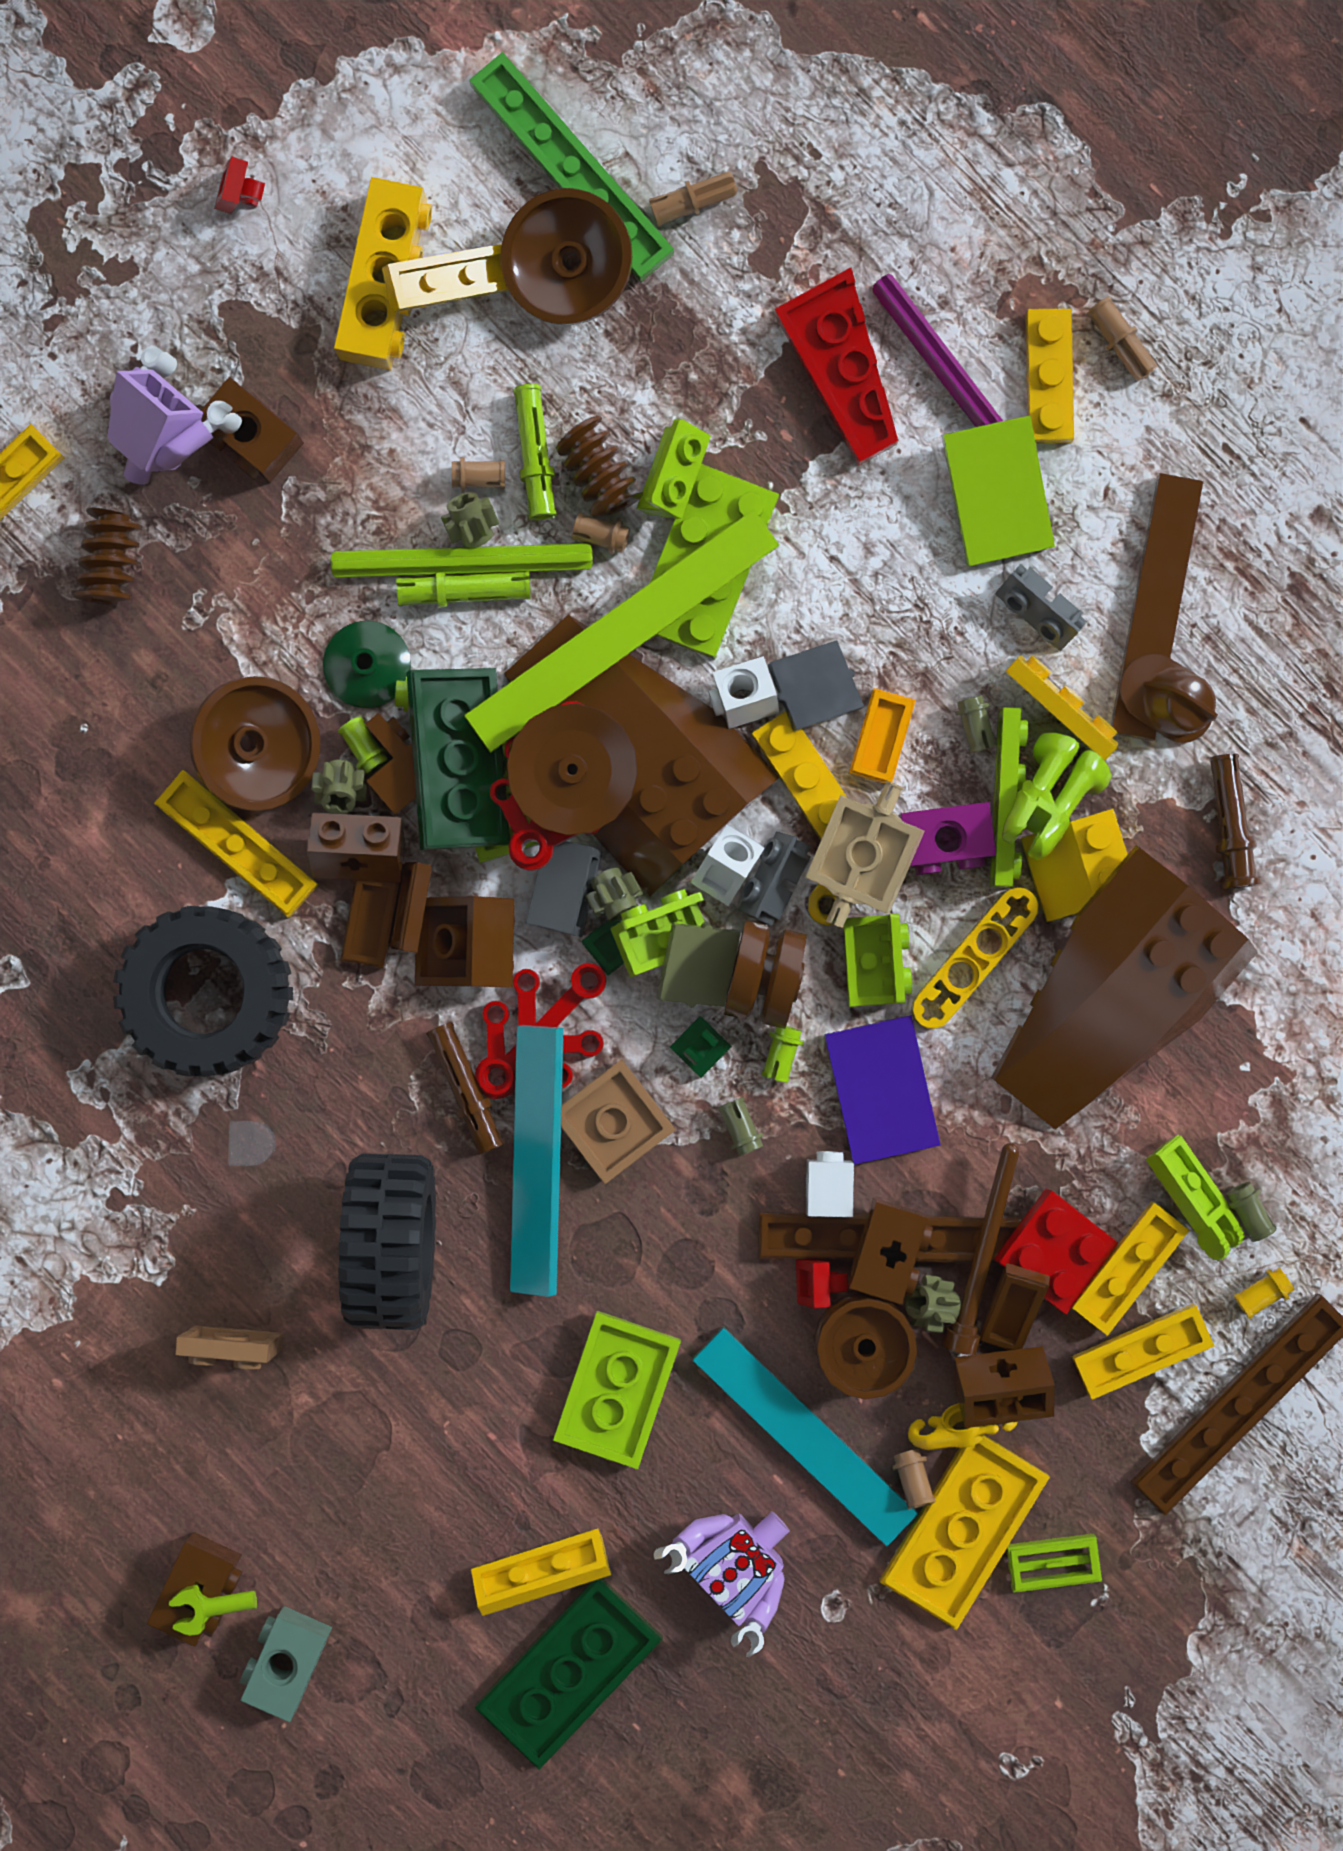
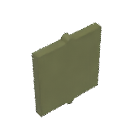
[656,922,741,1008]

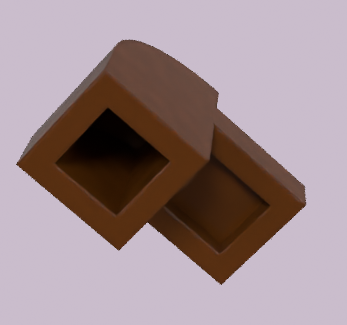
[365,713,417,817]

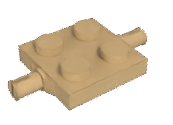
[805,780,925,928]

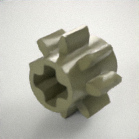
[441,492,499,548]
[311,760,367,814]
[585,868,643,923]
[905,1275,961,1333]

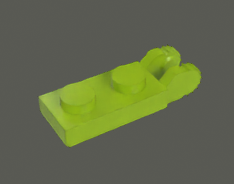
[1145,1135,1245,1261]

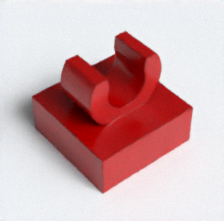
[214,156,265,214]
[796,1259,848,1309]

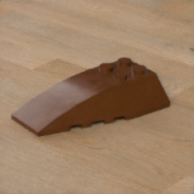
[504,614,779,897]
[991,845,1258,1130]

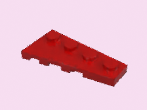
[774,267,899,466]

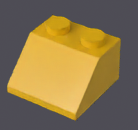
[1020,809,1128,922]

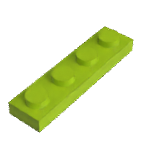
[989,707,1028,888]

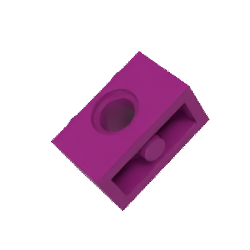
[898,802,996,875]

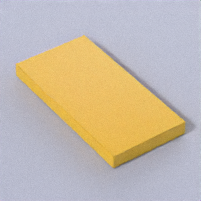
[879,1435,1050,1630]

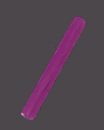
[872,274,1003,427]

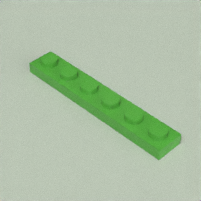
[469,52,674,282]

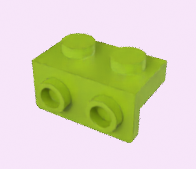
[636,419,711,519]
[611,889,705,978]
[843,914,912,1007]

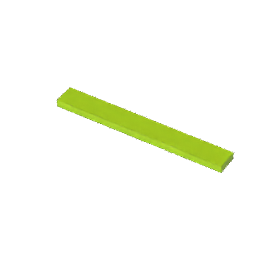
[464,509,780,753]

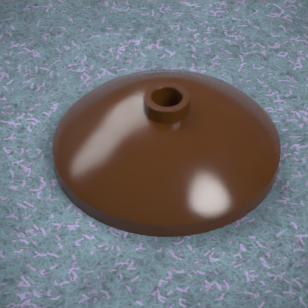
[501,188,633,325]
[189,676,320,811]

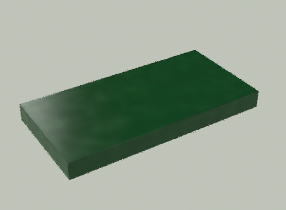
[406,668,510,850]
[475,1578,663,1770]

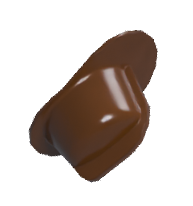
[1120,654,1218,743]

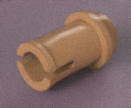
[451,457,505,493]
[572,512,630,555]
[892,1449,936,1510]

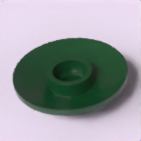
[323,621,411,709]

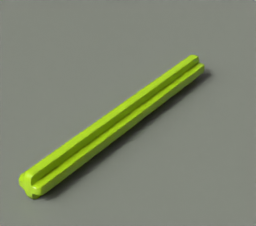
[330,543,593,578]

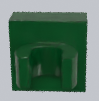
[670,1016,732,1078]

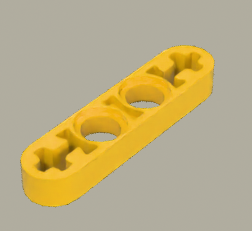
[911,887,1038,1029]

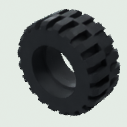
[113,906,293,1077]
[338,1153,436,1330]

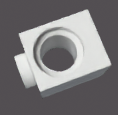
[708,656,779,729]
[691,825,764,906]
[806,1151,854,1217]

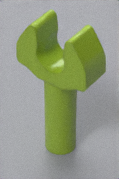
[169,1585,257,1636]

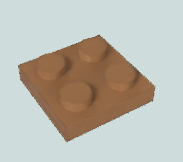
[561,1059,676,1184]
[175,1325,283,1369]

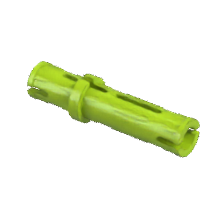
[513,384,557,521]
[396,571,531,608]

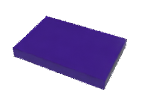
[824,1015,941,1165]

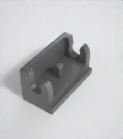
[526,841,603,937]

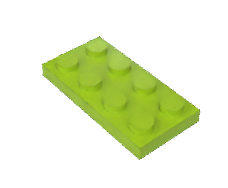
[650,464,779,660]

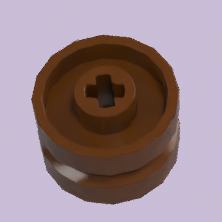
[723,920,807,1029]
[814,1292,917,1400]

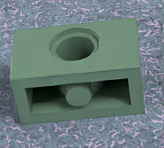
[239,1606,333,1722]

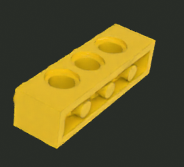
[334,177,432,371]

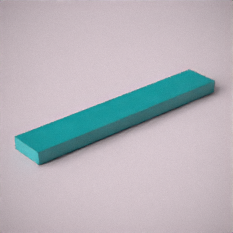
[510,1025,564,1297]
[693,1326,917,1546]

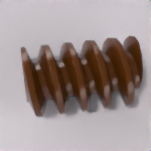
[556,415,643,517]
[73,507,142,605]

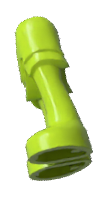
[1002,733,1112,860]

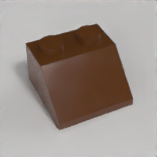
[414,896,515,988]

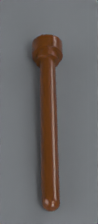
[941,1143,1019,1355]

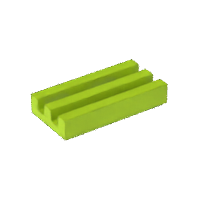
[1006,1533,1102,1593]

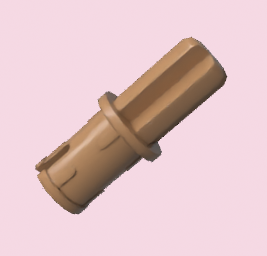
[649,172,737,227]
[1086,296,1157,381]

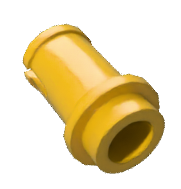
[1233,1268,1295,1320]

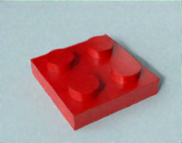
[993,1188,1118,1315]

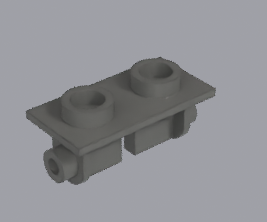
[995,564,1087,652]
[738,831,811,926]

